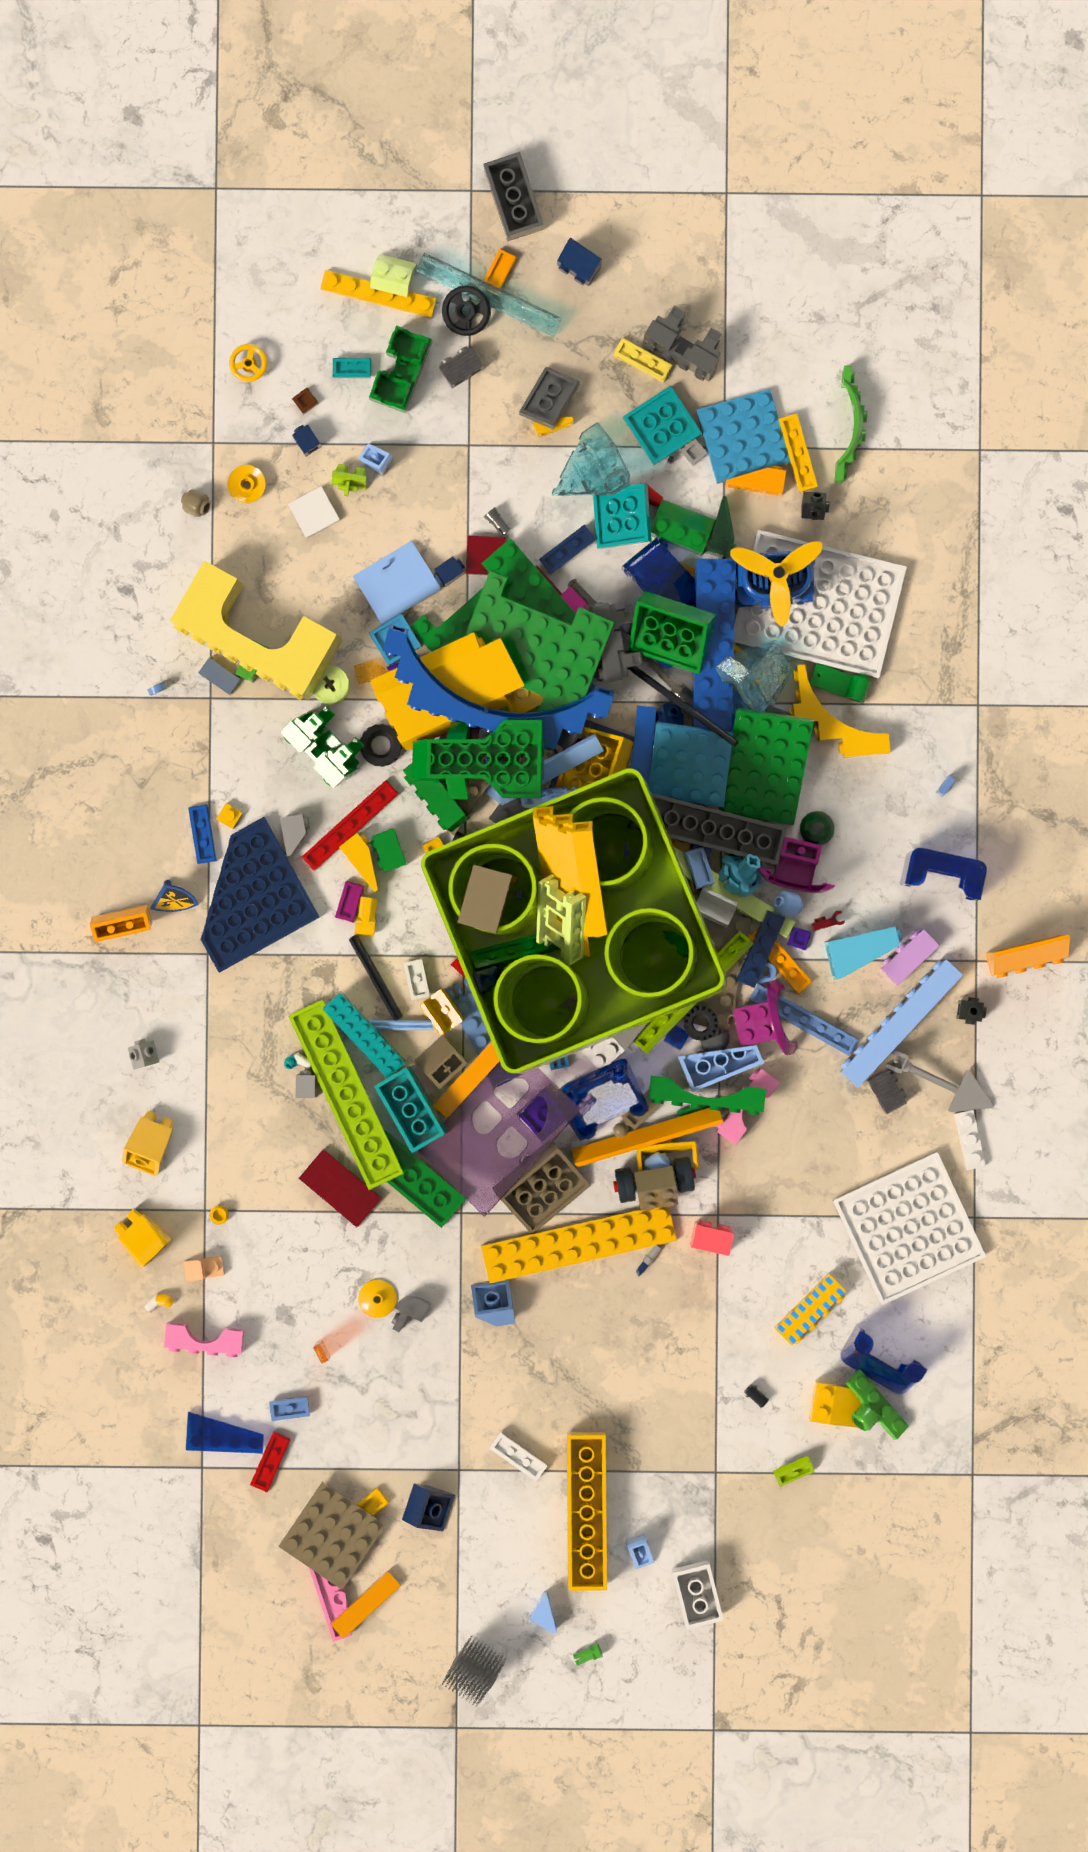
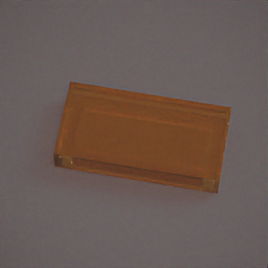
[313,1339,331,1364]

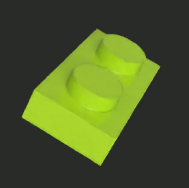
[773,1456,815,1487]

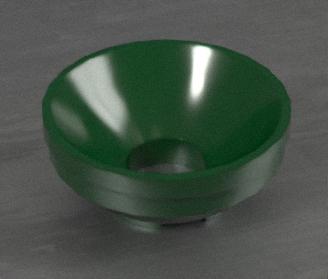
[800,811,835,845]

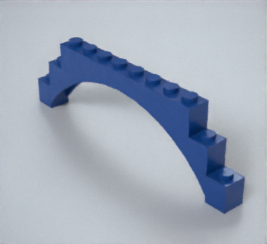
[382,624,614,750]

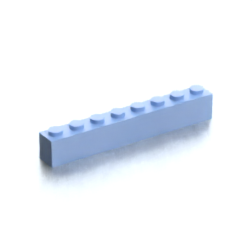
[840,959,963,1088]

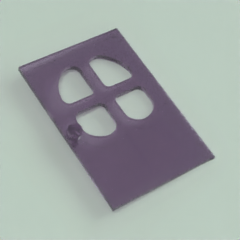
[418,1061,582,1217]

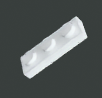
[954,1110,986,1170]
[489,1432,547,1482]

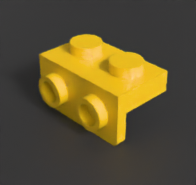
[420,988,465,1035]

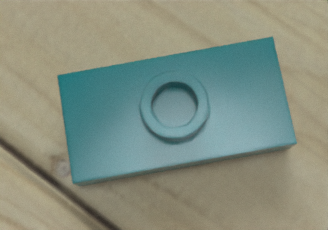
[332,358,371,378]

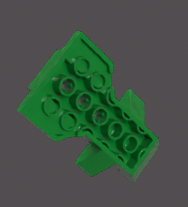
[412,720,545,799]

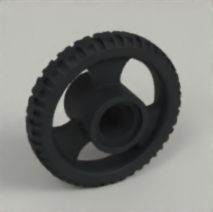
[442,285,491,336]

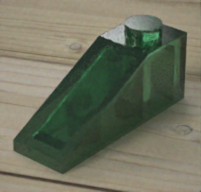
[707,496,737,559]

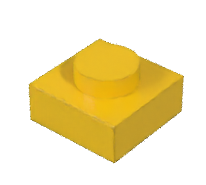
[216,803,243,829]

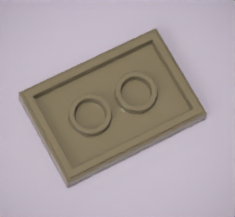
[457,865,512,934]

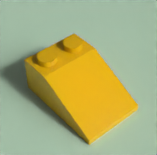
[809,1380,861,1428]

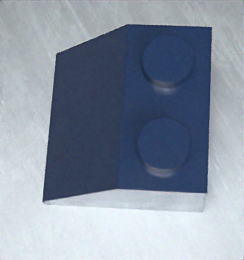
[557,237,602,286]
[402,1483,455,1532]

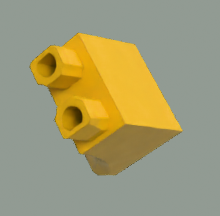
[122,1111,173,1176]
[113,1208,172,1269]

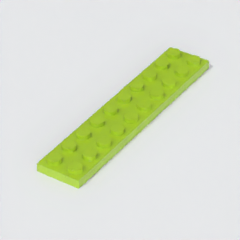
[288,999,404,1190]

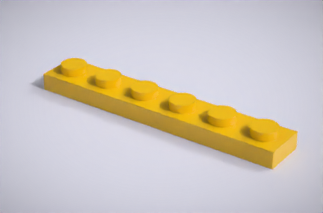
[320,270,436,318]

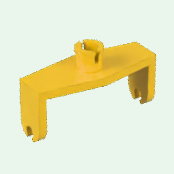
[637,1139,699,1171]

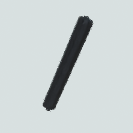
[349,935,403,1020]

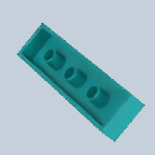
[323,991,406,1078]

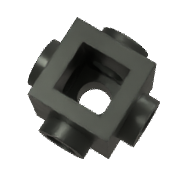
[801,491,830,520]
[956,997,987,1025]

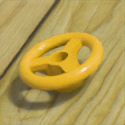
[229,344,267,382]

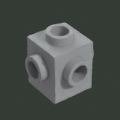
[128,1039,160,1070]

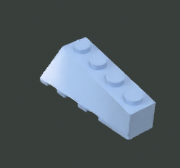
[678,1045,764,1092]

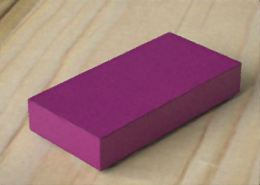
[335,881,364,923]

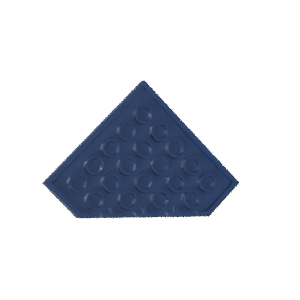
[200,817,320,973]

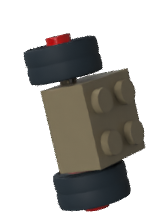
[613,1157,696,1211]

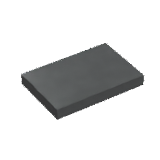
[519,367,580,430]

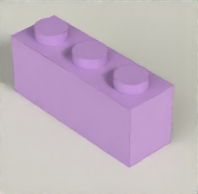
[880,929,939,986]

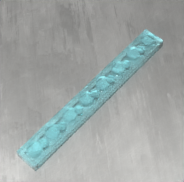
[416,252,562,337]

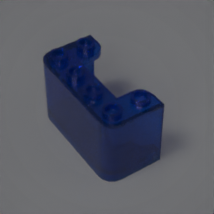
[900,848,987,901]

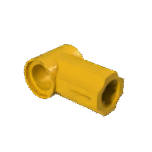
[355,897,377,936]

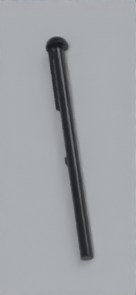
[627,666,739,747]

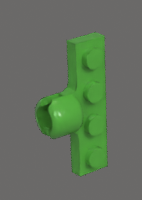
[845,1369,909,1440]

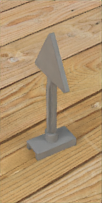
[885,1050,994,1112]

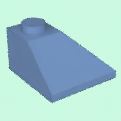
[471,1279,516,1326]

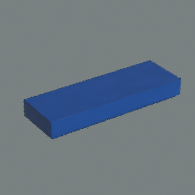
[188,804,217,864]

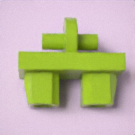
[332,464,367,496]

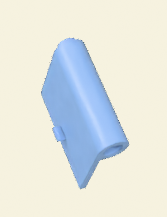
[353,541,442,625]

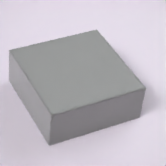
[680,439,707,466]

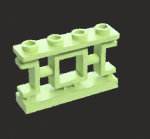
[536,874,586,966]

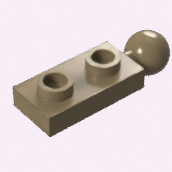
[613,1090,661,1137]

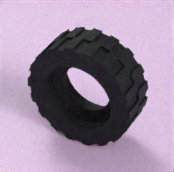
[360,724,402,767]

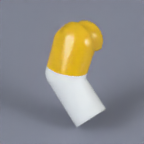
[144,1294,173,1313]

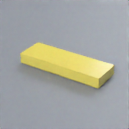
[613,337,673,383]

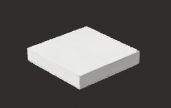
[288,486,340,539]

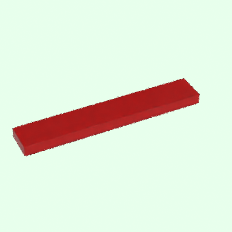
[302,780,399,871]

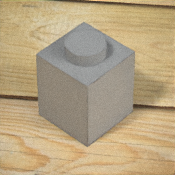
[296,1071,316,1098]

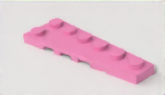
[309,1568,352,1642]

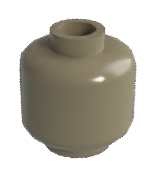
[181,489,211,517]

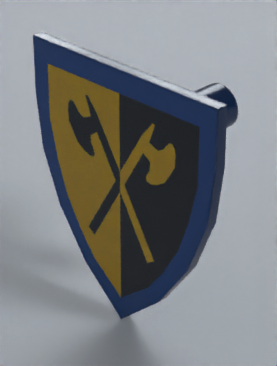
[150,880,199,912]

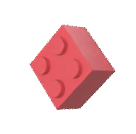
[690,1220,734,1256]

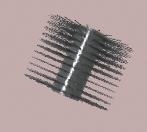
[441,1636,507,1707]

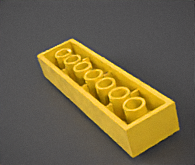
[567,1432,607,1591]

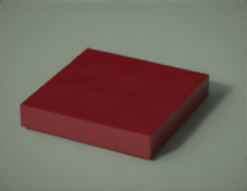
[466,535,506,576]

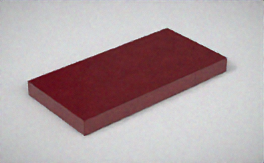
[298,1149,382,1228]

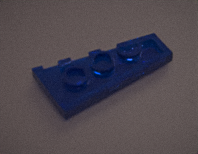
[186,1412,264,1454]

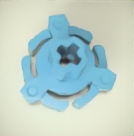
[719,854,763,897]

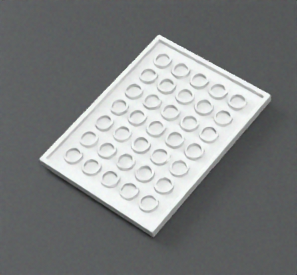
[734,530,907,679]

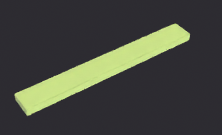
[674,847,796,938]

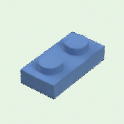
[269,1396,310,1421]

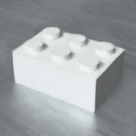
[671,1560,724,1630]

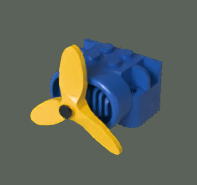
[730,541,823,627]

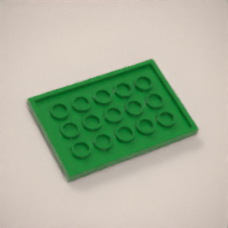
[719,708,814,825]

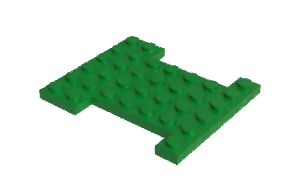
[410,538,576,652]
[465,570,615,712]

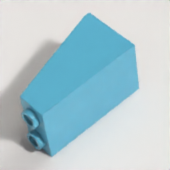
[824,926,902,980]

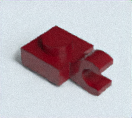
[811,911,845,931]

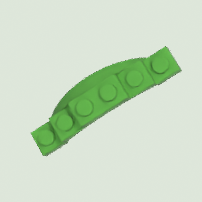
[834,365,867,483]

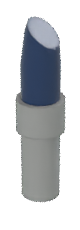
[636,1245,662,1277]

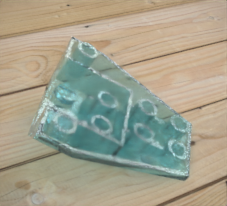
[715,640,793,712]

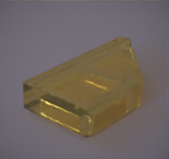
[354,661,390,684]

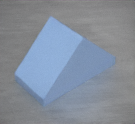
[358,443,393,476]
[626,1534,654,1569]
[529,1591,557,1633]

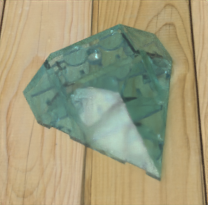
[551,422,630,496]

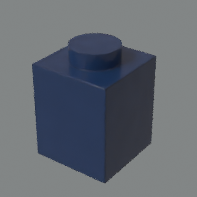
[292,425,322,457]
[434,556,465,587]

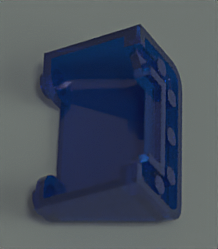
[621,538,695,607]
[559,1059,649,1141]
[840,1326,928,1394]

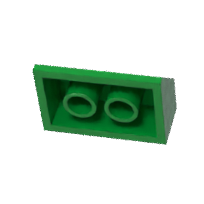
[651,499,715,556]

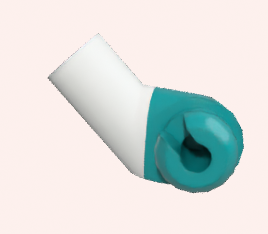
[284,1053,311,1069]

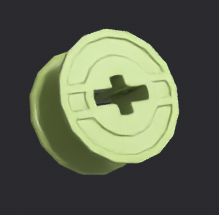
[313,665,350,705]

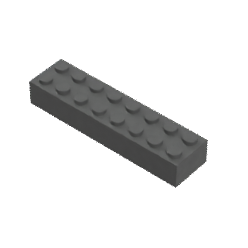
[627,793,787,865]

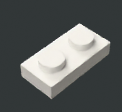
[403,959,430,1000]

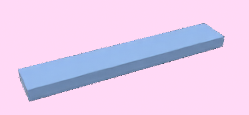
[492,734,604,806]

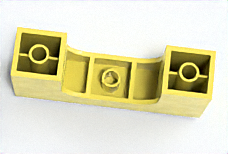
[170,561,343,701]

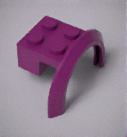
[758,837,835,893]
[732,979,798,1056]

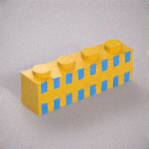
[774,1273,846,1345]

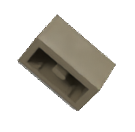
[414,1035,468,1089]

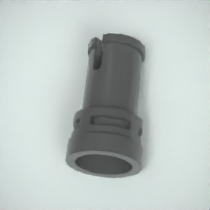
[484,507,511,537]

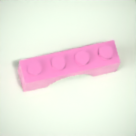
[716,1068,780,1145]
[164,1322,245,1357]

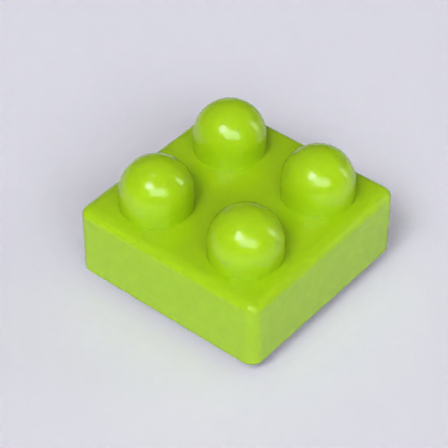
[421,768,727,1074]

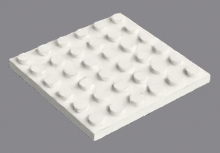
[832,1152,986,1305]

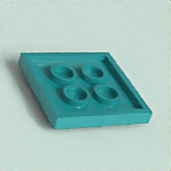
[622,385,702,466]
[593,483,652,549]

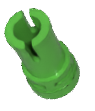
[573,1643,603,1666]

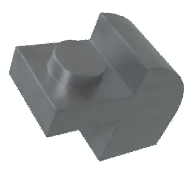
[391,1296,431,1332]

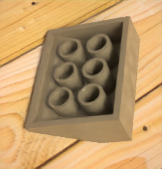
[493,1139,591,1234]

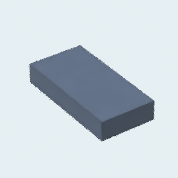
[198,657,241,695]

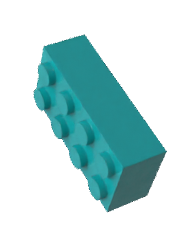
[374,1066,449,1153]

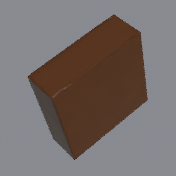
[292,388,319,415]

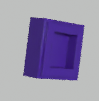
[787,927,811,950]

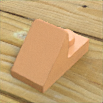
[184,1256,225,1281]

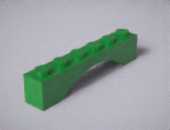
[648,1076,766,1115]

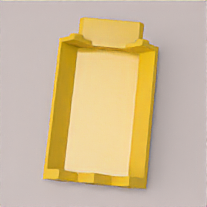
[370,632,524,751]
[533,806,607,957]

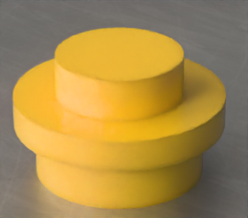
[209,1205,229,1225]

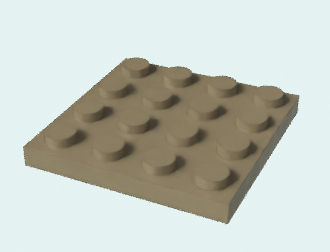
[278,1481,386,1590]

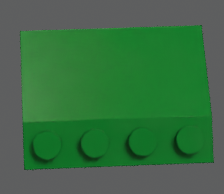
[629,591,716,674]

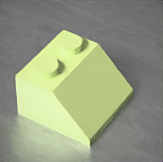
[370,254,417,297]

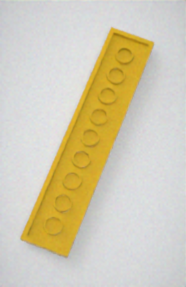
[481,1207,677,1283]

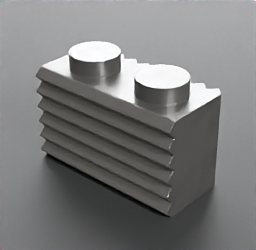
[439,346,484,388]
[867,1069,908,1114]

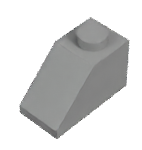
[280,814,310,857]

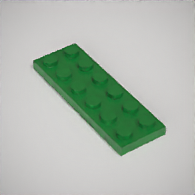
[384,1129,466,1228]

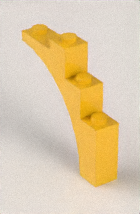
[789,664,891,758]

